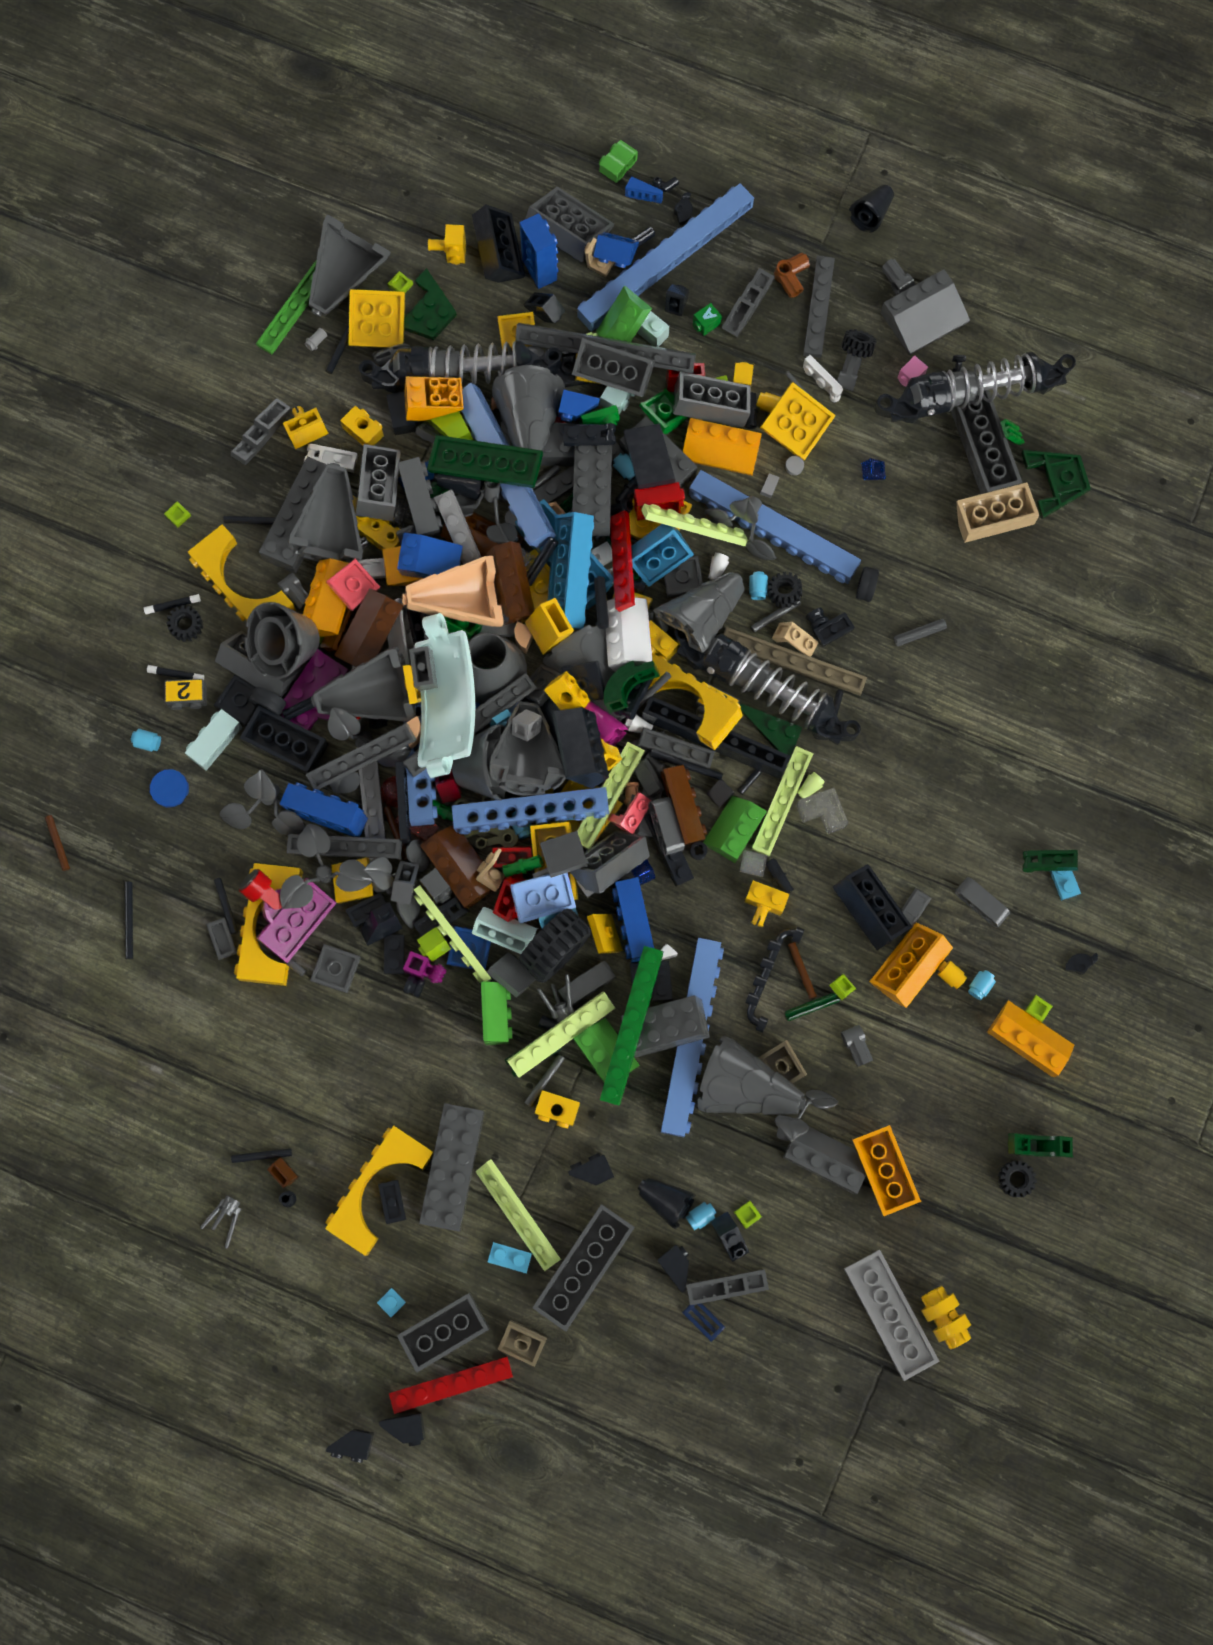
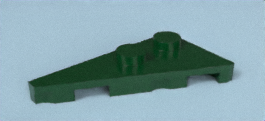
[740,704,802,756]

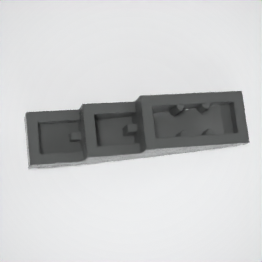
[722,268,775,337]
[231,398,291,465]
[686,1269,769,1305]

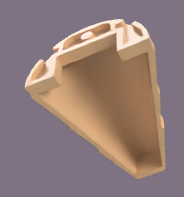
[402,556,503,627]

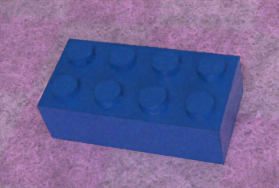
[519,213,559,289]
[280,783,368,837]
[612,877,654,963]

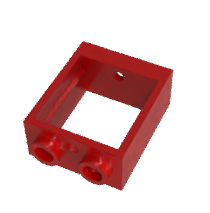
[634,482,685,521]

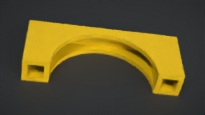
[188,524,296,622]
[648,653,743,750]
[234,863,303,986]
[325,1126,434,1256]

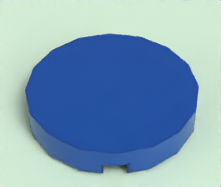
[150,769,189,808]

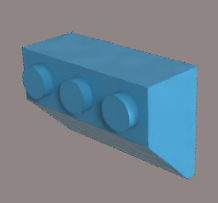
[631,524,694,587]

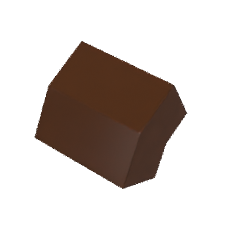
[267,1158,299,1189]

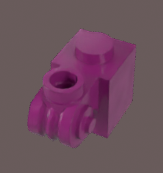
[403,951,447,984]

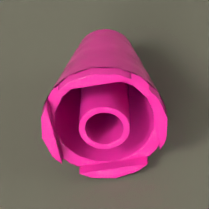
[584,701,628,746]

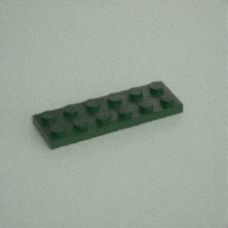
[427,435,543,488]

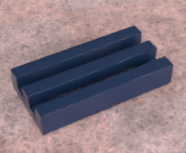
[682,1303,725,1342]

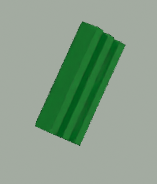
[1000,419,1025,445]

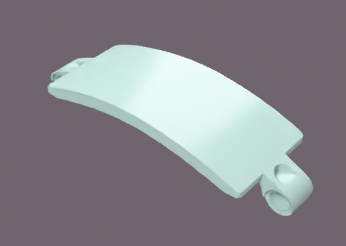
[415,613,475,778]

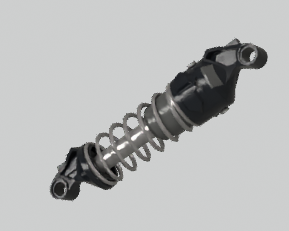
[359,341,563,393]
[874,351,1076,423]
[674,629,861,745]

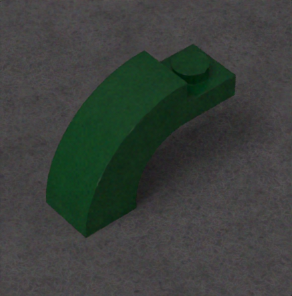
[604,660,660,713]
[1008,1133,1073,1158]

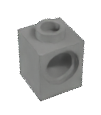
[512,709,542,742]

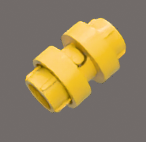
[921,1286,971,1350]

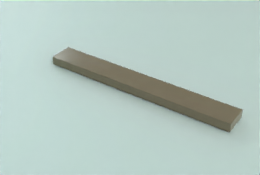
[723,627,867,696]

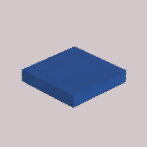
[447,926,491,971]

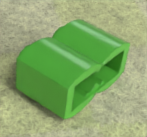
[599,140,638,183]

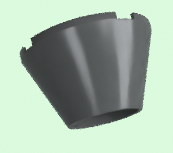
[244,602,320,680]
[468,633,527,705]
[452,724,514,801]

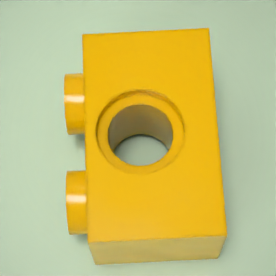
[340,405,384,446]
[544,671,590,710]
[535,1090,580,1129]

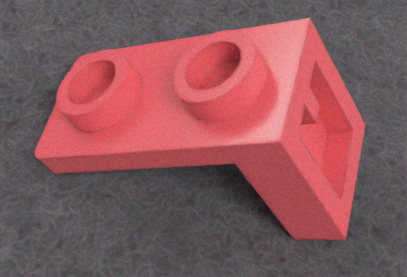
[608,792,651,834]

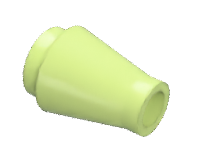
[797,772,825,800]

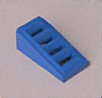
[625,177,663,203]

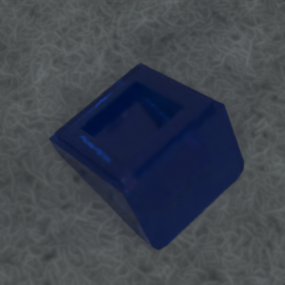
[862,458,886,480]
[631,859,655,886]

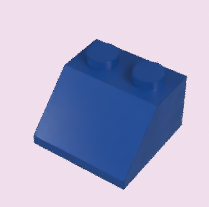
[593,232,639,268]
[558,390,600,423]

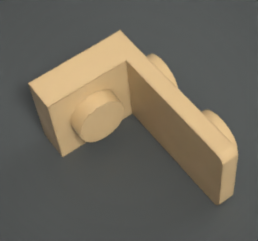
[584,238,615,277]
[772,622,818,657]
[476,848,505,892]

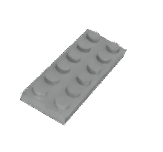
[844,1250,940,1381]

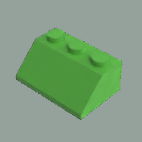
[596,286,652,342]
[703,796,767,863]
[481,981,513,1045]
[573,1018,640,1083]

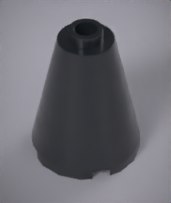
[849,185,894,233]
[434,473,484,501]
[638,1178,696,1229]

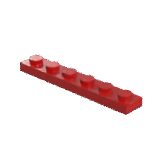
[610,510,635,612]
[389,1356,513,1414]

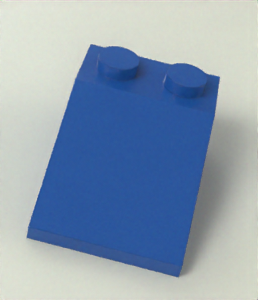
[397,533,463,578]

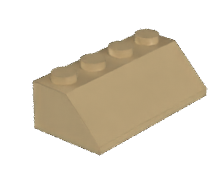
[956,483,1039,543]

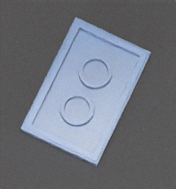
[510,873,576,923]

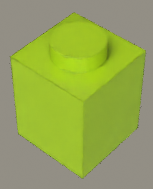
[417,927,451,962]

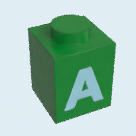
[692,303,722,336]

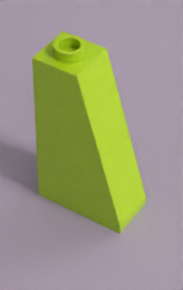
[426,411,474,440]

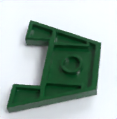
[404,268,457,341]
[1021,450,1091,520]

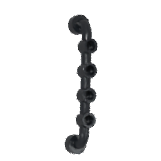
[745,927,805,1033]

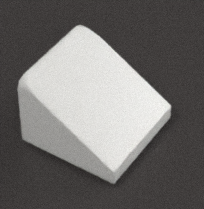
[661,944,678,961]

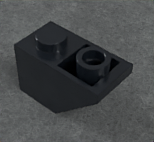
[568,1153,614,1186]
[710,1212,749,1262]
[326,1428,374,1463]

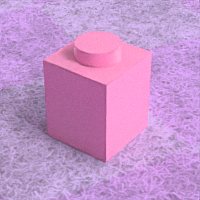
[898,356,928,386]

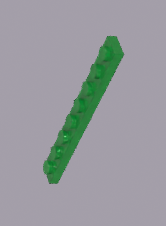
[600,946,664,1106]

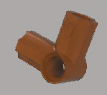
[774,253,810,298]

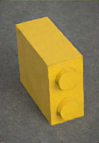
[525,598,574,655]

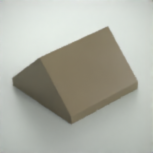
[758,1040,807,1084]
[498,1320,548,1367]

